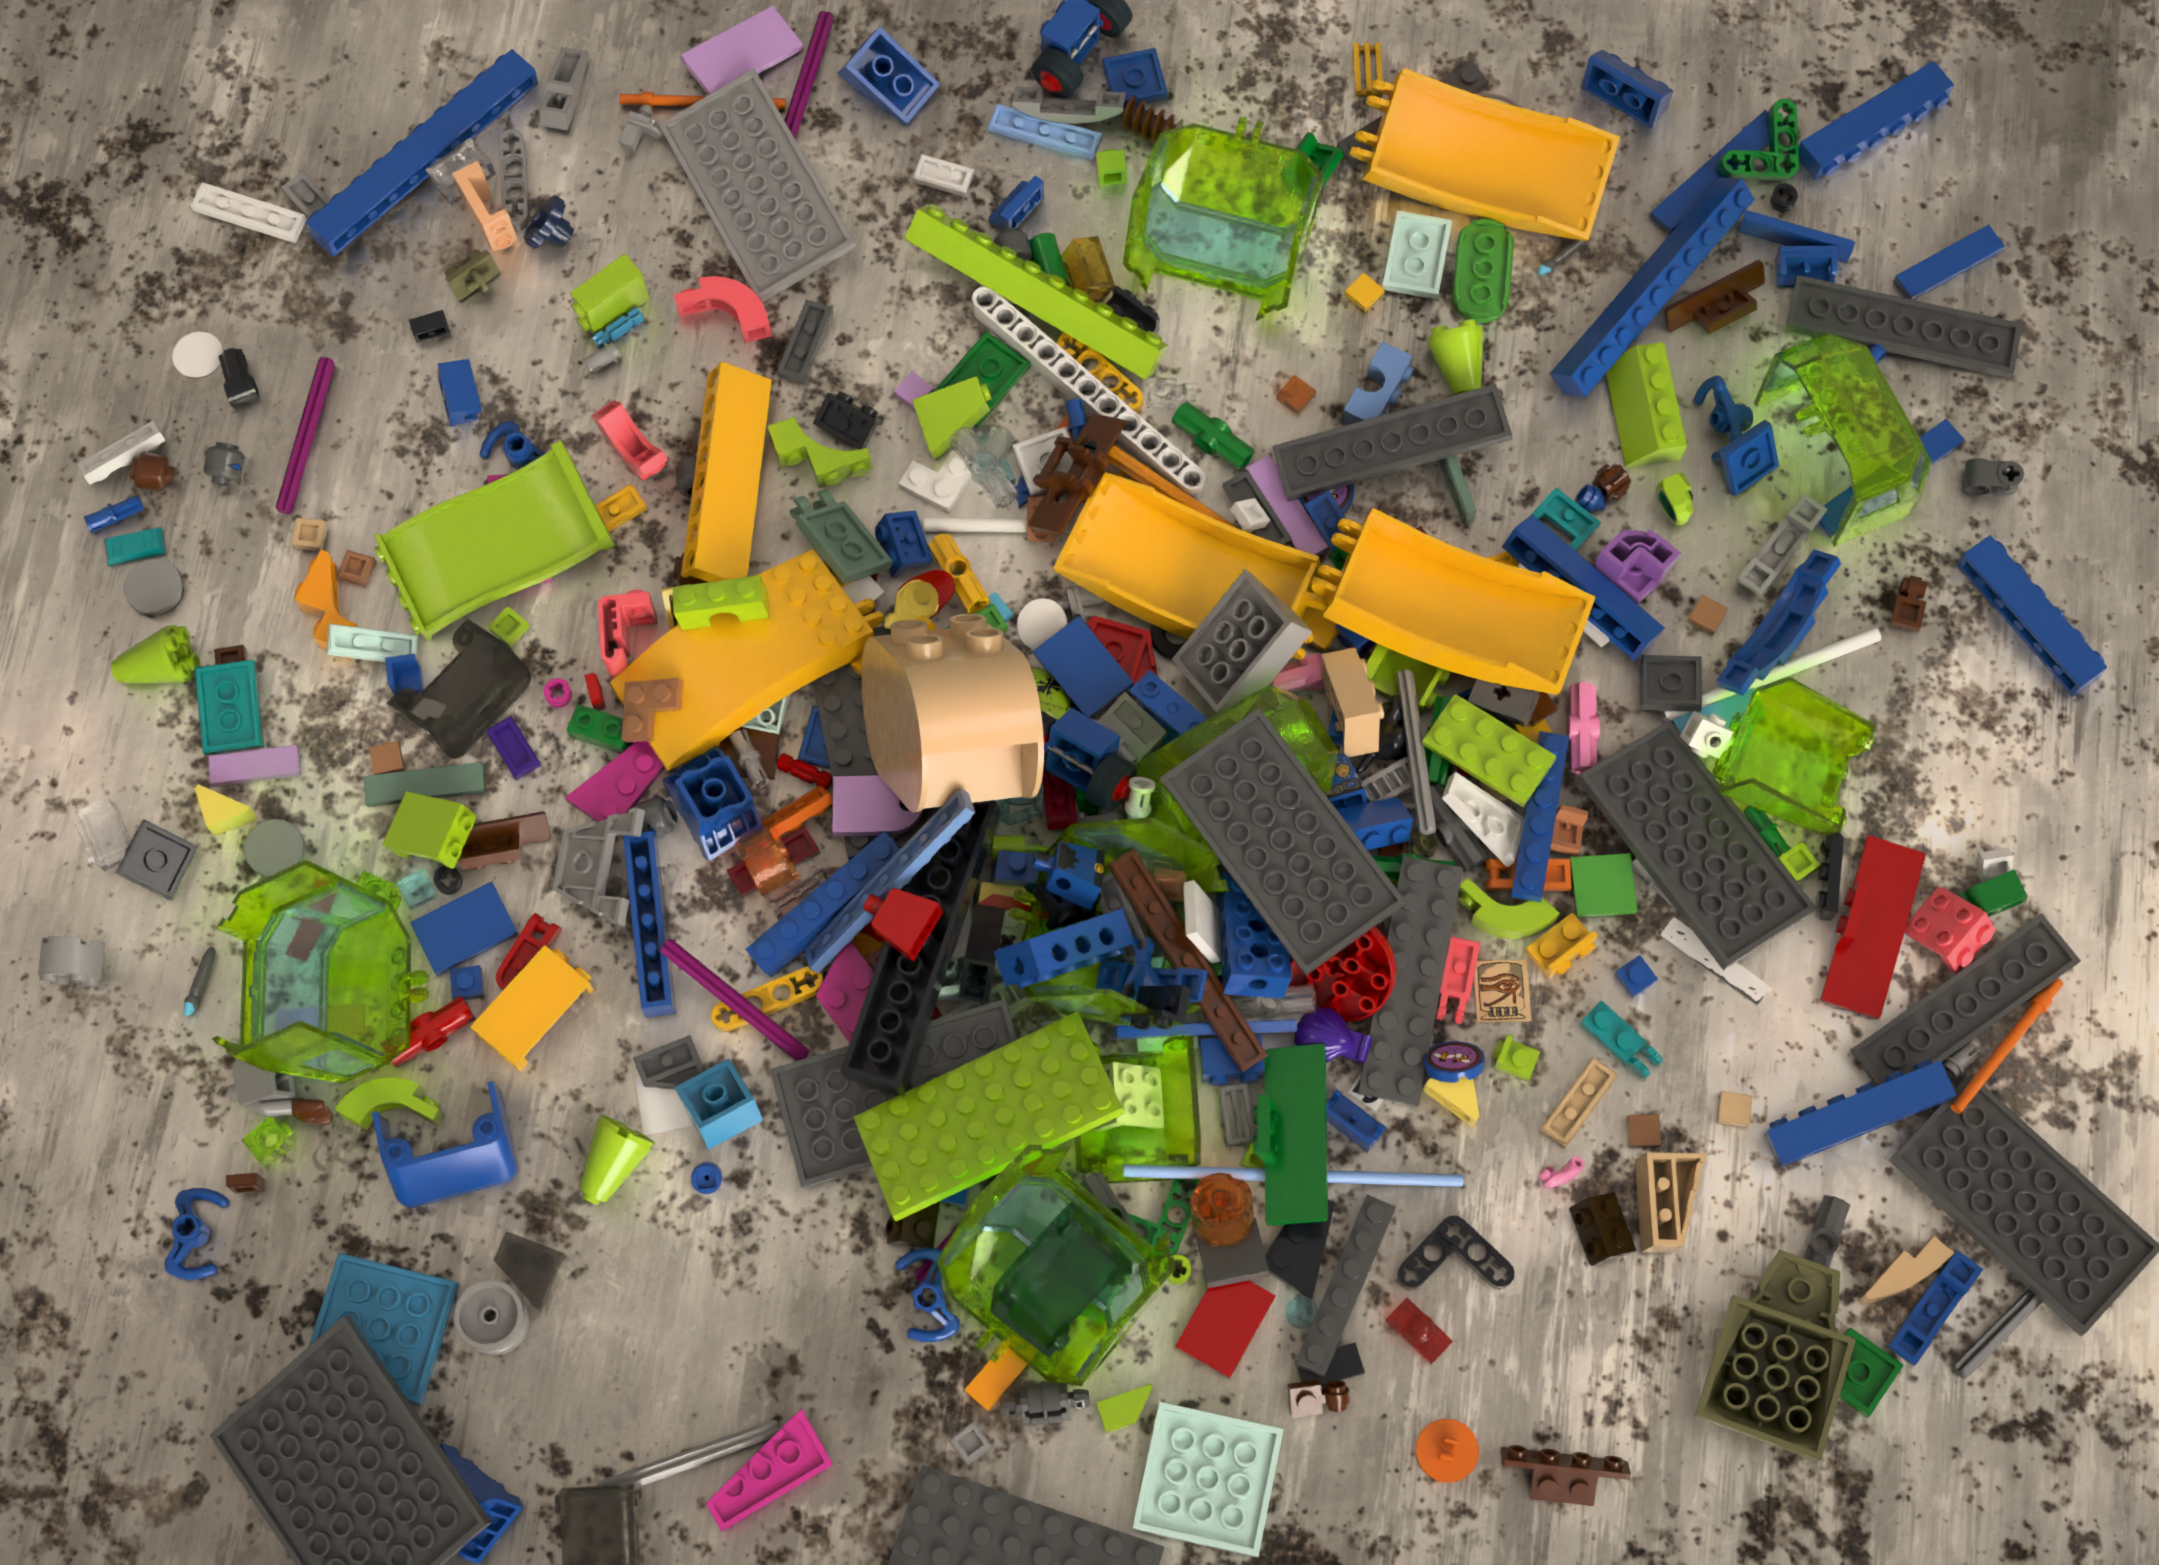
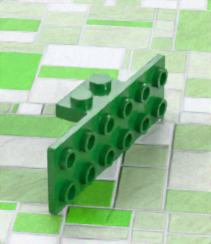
[1253,1043,1328,1226]

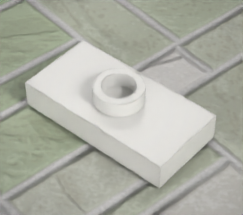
[913,154,975,197]

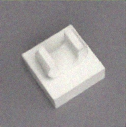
[1230,498,1271,533]
[1977,845,2013,883]

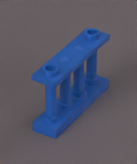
[1129,670,1224,761]

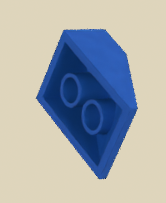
[837,26,941,125]

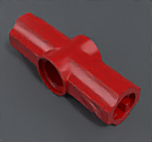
[382,996,476,1068]

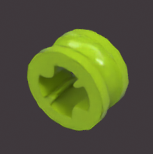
[1163,1255,1191,1285]

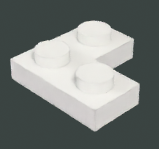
[898,450,977,513]

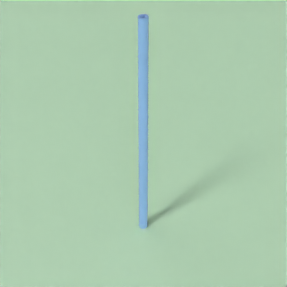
[1123,1164,1464,1187]

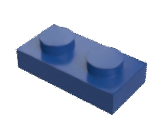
[1304,489,1352,553]

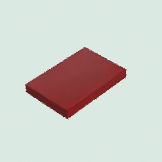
[1175,1280,1276,1379]

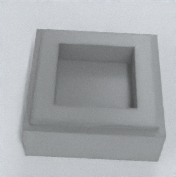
[949,1421,993,1467]

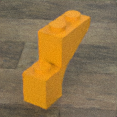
[294,550,359,660]

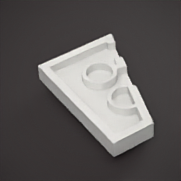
[1442,772,1525,868]

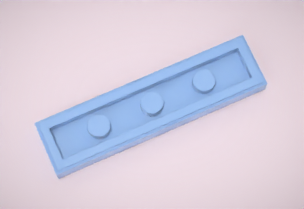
[988,103,1102,161]

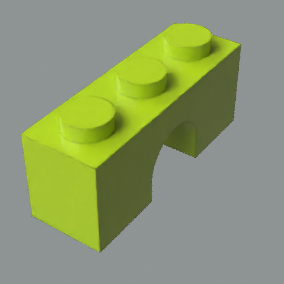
[673,575,769,630]

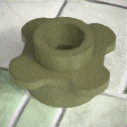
[1410,827,1438,858]

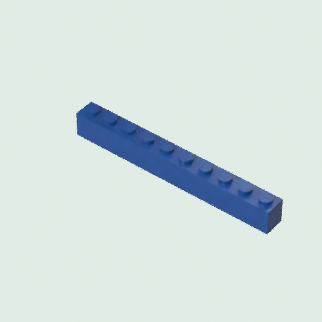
[306,49,538,257]
[1550,178,1755,397]

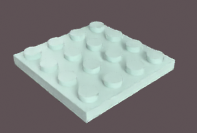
[1132,1402,1284,1558]

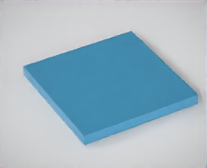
[308,1253,459,1406]

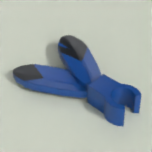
[1120,937,1163,1007]

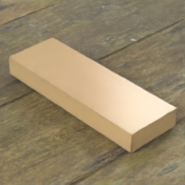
[1539,1057,1618,1149]

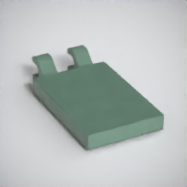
[789,489,893,584]

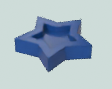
[1007,475,1031,509]

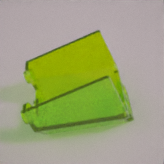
[1713,677,1877,836]
[1074,1035,1201,1184]

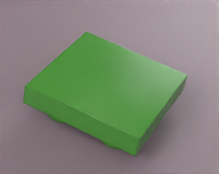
[1570,853,1638,918]

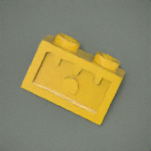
[1525,912,1598,979]

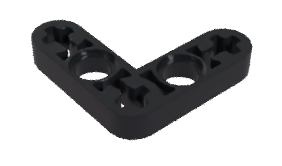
[1397,1215,1515,1290]

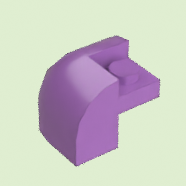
[1595,529,1681,604]

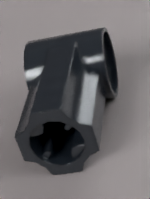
[218,348,260,407]

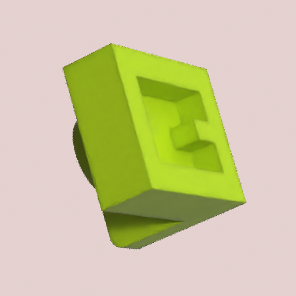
[1492,1034,1540,1082]

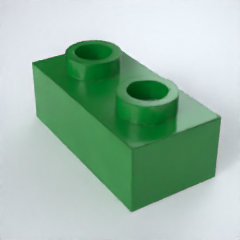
[566,704,629,754]

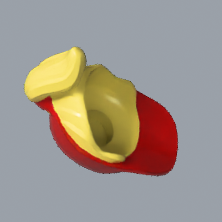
[884,569,955,629]

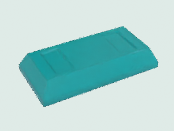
[104,527,166,566]

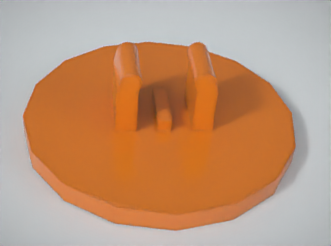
[1416,1419,1479,1483]

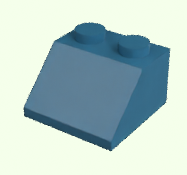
[675,1058,763,1150]

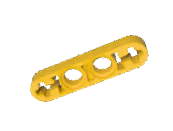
[1057,333,1143,413]
[711,966,824,1032]

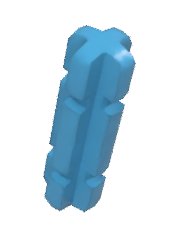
[592,307,644,349]

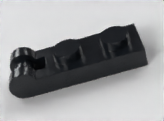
[1815,831,1844,921]

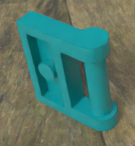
[1532,487,1601,552]

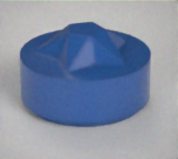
[691,1161,723,1194]

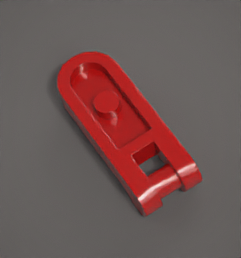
[496,913,562,991]

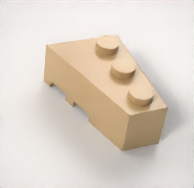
[1321,647,1384,758]
[1635,1152,1706,1253]

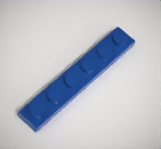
[1511,731,1569,902]

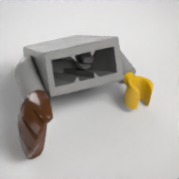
[227,1024,333,1125]

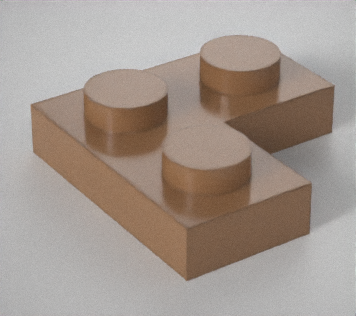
[621,678,683,743]

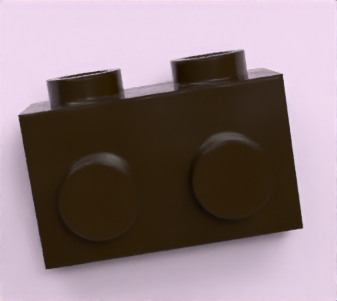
[1569,1192,1637,1266]
[886,1202,940,1248]

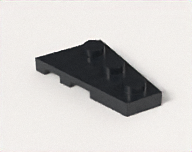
[1265,1199,1335,1300]

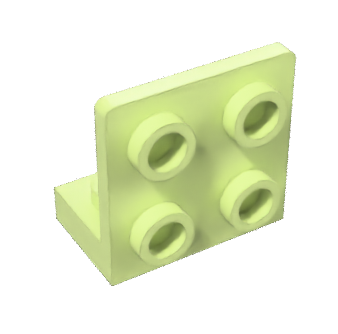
[1093,1062,1164,1131]

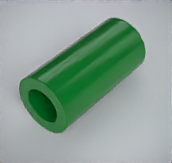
[1029,233,1071,287]

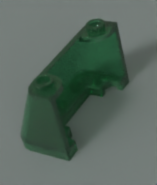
[990,1202,1133,1358]

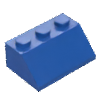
[1581,50,1673,129]

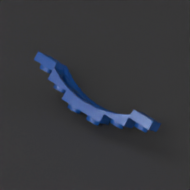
[1716,549,1841,696]

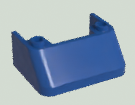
[372,1081,518,1208]

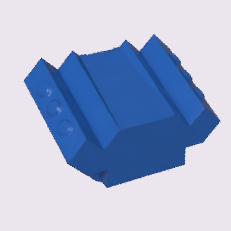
[662,746,763,862]
[439,1443,523,1564]

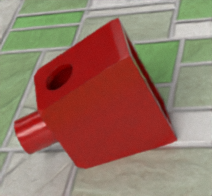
[863,888,943,962]

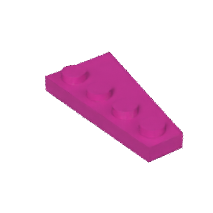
[565,741,665,822]
[706,1409,833,1531]

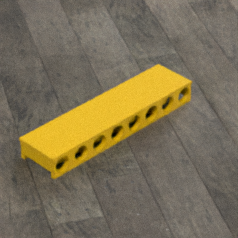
[681,361,772,582]

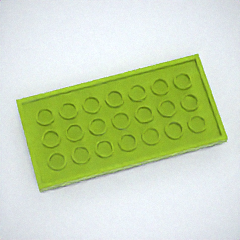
[853,1011,1125,1221]

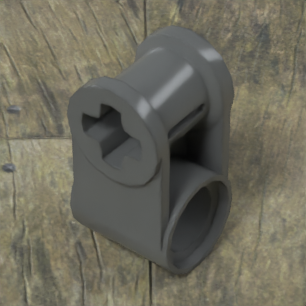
[1965,458,2024,496]

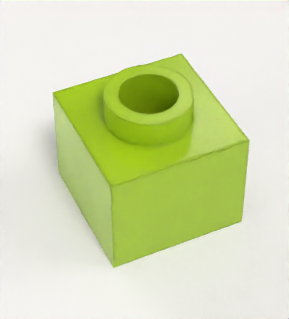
[1097,149,1126,186]

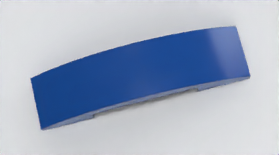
[1095,960,1208,1003]
[1888,1250,1983,1366]

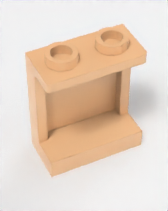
[452,161,517,252]

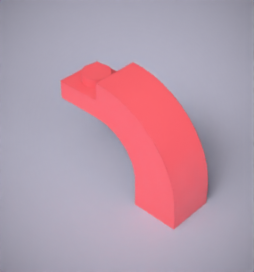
[674,276,772,343]
[591,400,668,481]

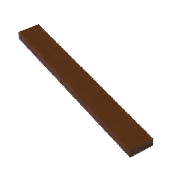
[1107,848,1268,1073]

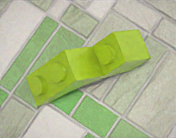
[767,417,873,487]

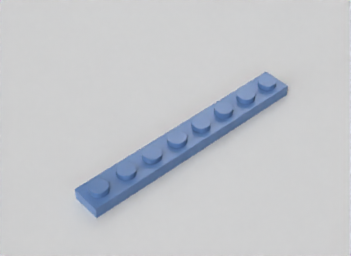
[804,788,975,973]

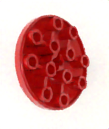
[1287,926,1397,1022]

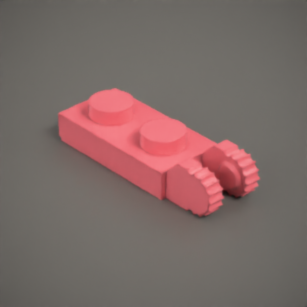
[1436,936,1481,1024]

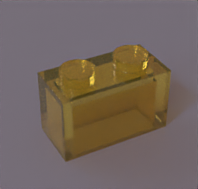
[1061,236,1115,303]

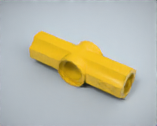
[928,533,990,614]

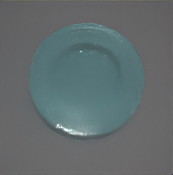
[1286,1296,1318,1329]

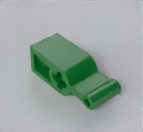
[1957,869,2028,917]

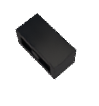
[409,310,451,343]

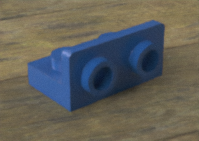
[988,175,1044,231]
[875,510,933,577]

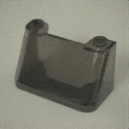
[387,618,531,759]
[555,1482,642,1565]

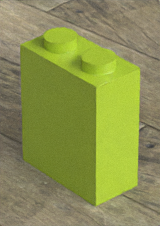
[570,253,649,335]

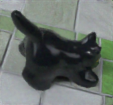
[1355,695,1408,774]

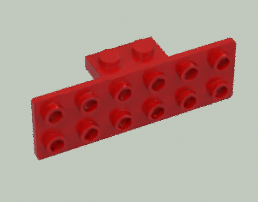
[1820,836,1926,1019]

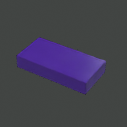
[486,716,541,780]

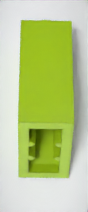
[912,376,992,459]

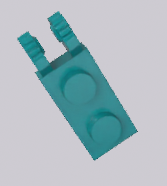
[1579,1000,1663,1079]

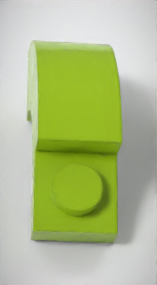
[1458,877,1560,939]
[334,1077,444,1130]

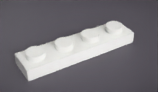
[191,182,307,243]

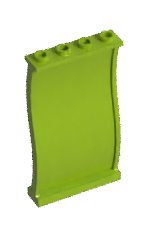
[374,440,616,641]

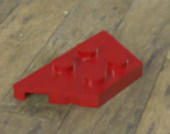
[1086,615,1158,688]

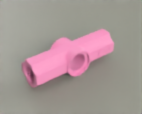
[1269,647,1352,697]
[1567,682,1600,775]

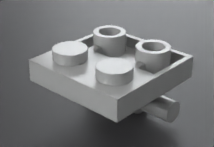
[1093,692,1169,768]

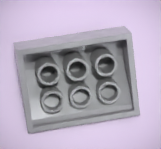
[1172,569,1312,722]

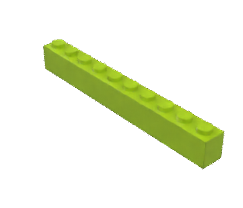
[904,204,1168,380]

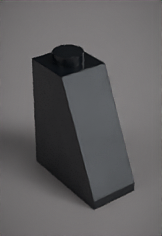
[958,903,1006,1003]

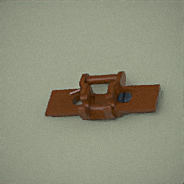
[1027,413,1126,535]

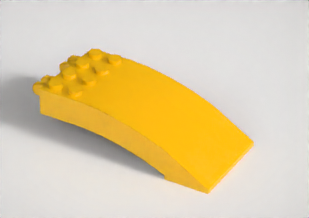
[1349,67,1620,241]
[1053,472,1335,660]
[1311,508,1596,695]
[610,549,884,771]

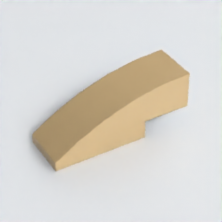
[1858,1236,1954,1305]

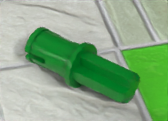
[1744,802,1791,858]

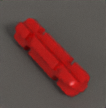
[776,753,833,790]

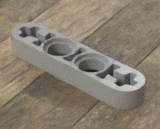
[499,129,530,231]

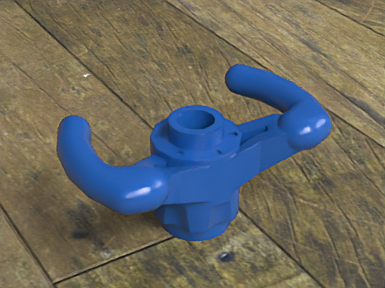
[1693,375,1753,462]
[479,421,546,469]
[164,1188,229,1280]
[895,1248,960,1342]

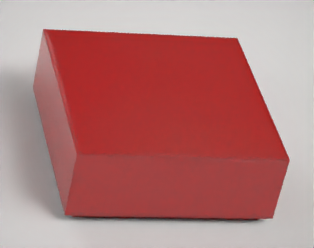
[584,672,606,711]

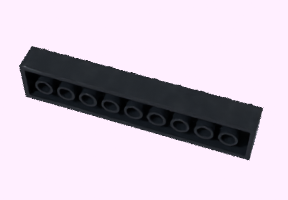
[840,800,1001,1096]

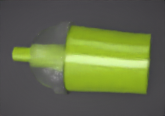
[991,833,1048,859]

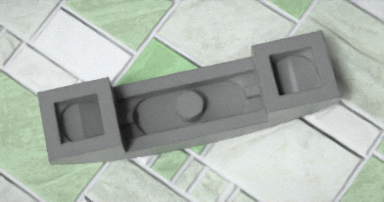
[1012,86,1126,124]
[1736,493,1828,597]

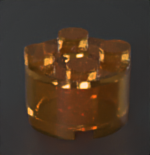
[735,824,799,896]
[1190,1173,1254,1248]

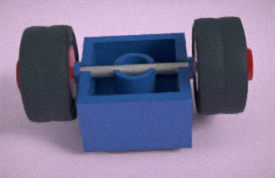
[1031,0,1133,99]
[1041,708,1137,812]

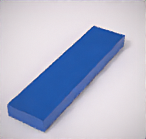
[1738,210,1855,263]
[1894,225,2005,300]

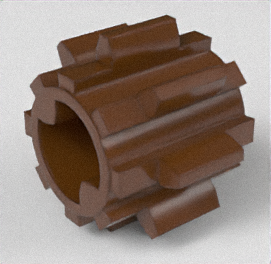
[1592,463,1631,501]

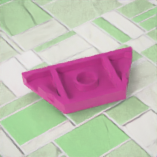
[816,942,874,1043]

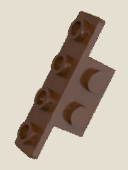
[1664,260,1765,334]
[459,811,551,870]
[1500,1445,1631,1506]

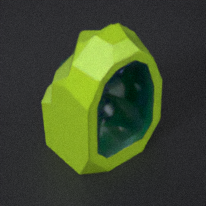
[1656,473,1694,525]

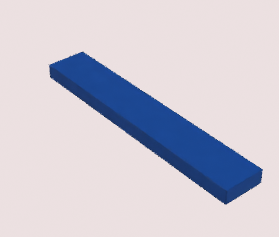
[1650,110,1783,235]
[1818,419,1965,538]
[1110,1019,1297,1040]

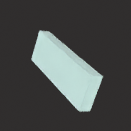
[326,624,418,662]

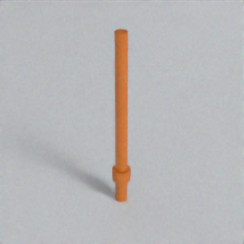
[619,91,786,110]
[1950,978,2063,1114]

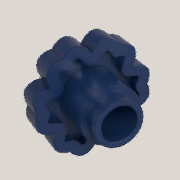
[523,195,574,249]

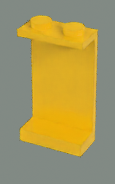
[470,945,594,1072]

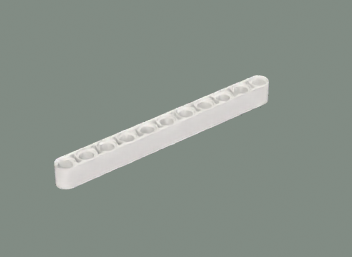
[972,286,1205,500]

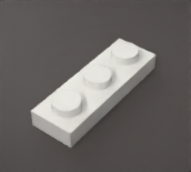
[77,421,165,485]

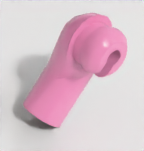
[1539,1156,1585,1188]

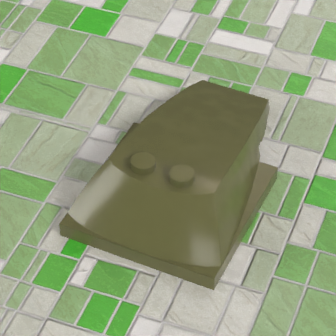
[1694,1250,1856,1462]

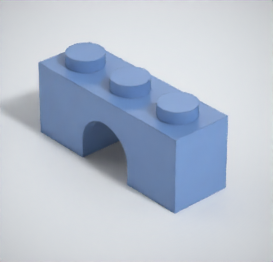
[1342,341,1414,425]

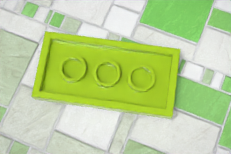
[1422,694,1557,808]

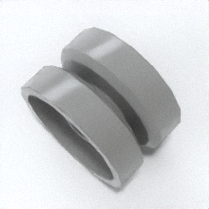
[454,1280,531,1356]

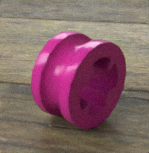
[544,678,572,708]

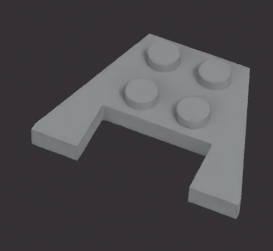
[552,808,645,926]

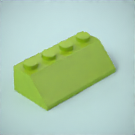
[1605,342,1687,468]

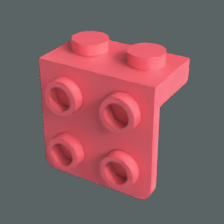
[1905,887,1996,974]

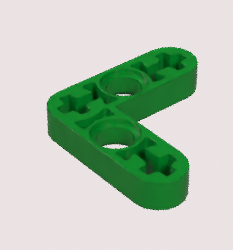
[1717,98,1799,181]
[1093,1178,1201,1259]

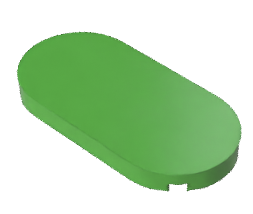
[1452,218,1514,323]

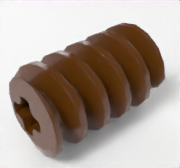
[1122,95,1183,150]

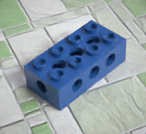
[1216,872,1292,998]
[994,908,1134,988]

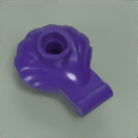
[1294,1007,1373,1063]

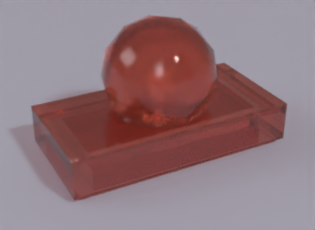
[1385,1298,1453,1365]

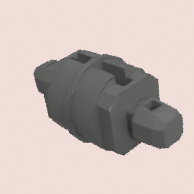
[1000,1381,1090,1425]

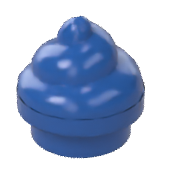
[1575,484,1606,512]

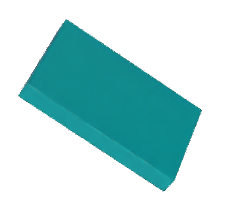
[194,659,264,755]

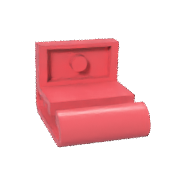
[598,590,658,680]

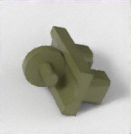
[445,249,501,301]

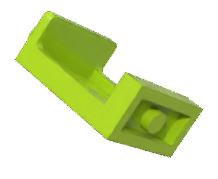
[1366,644,1451,716]
[382,791,477,869]

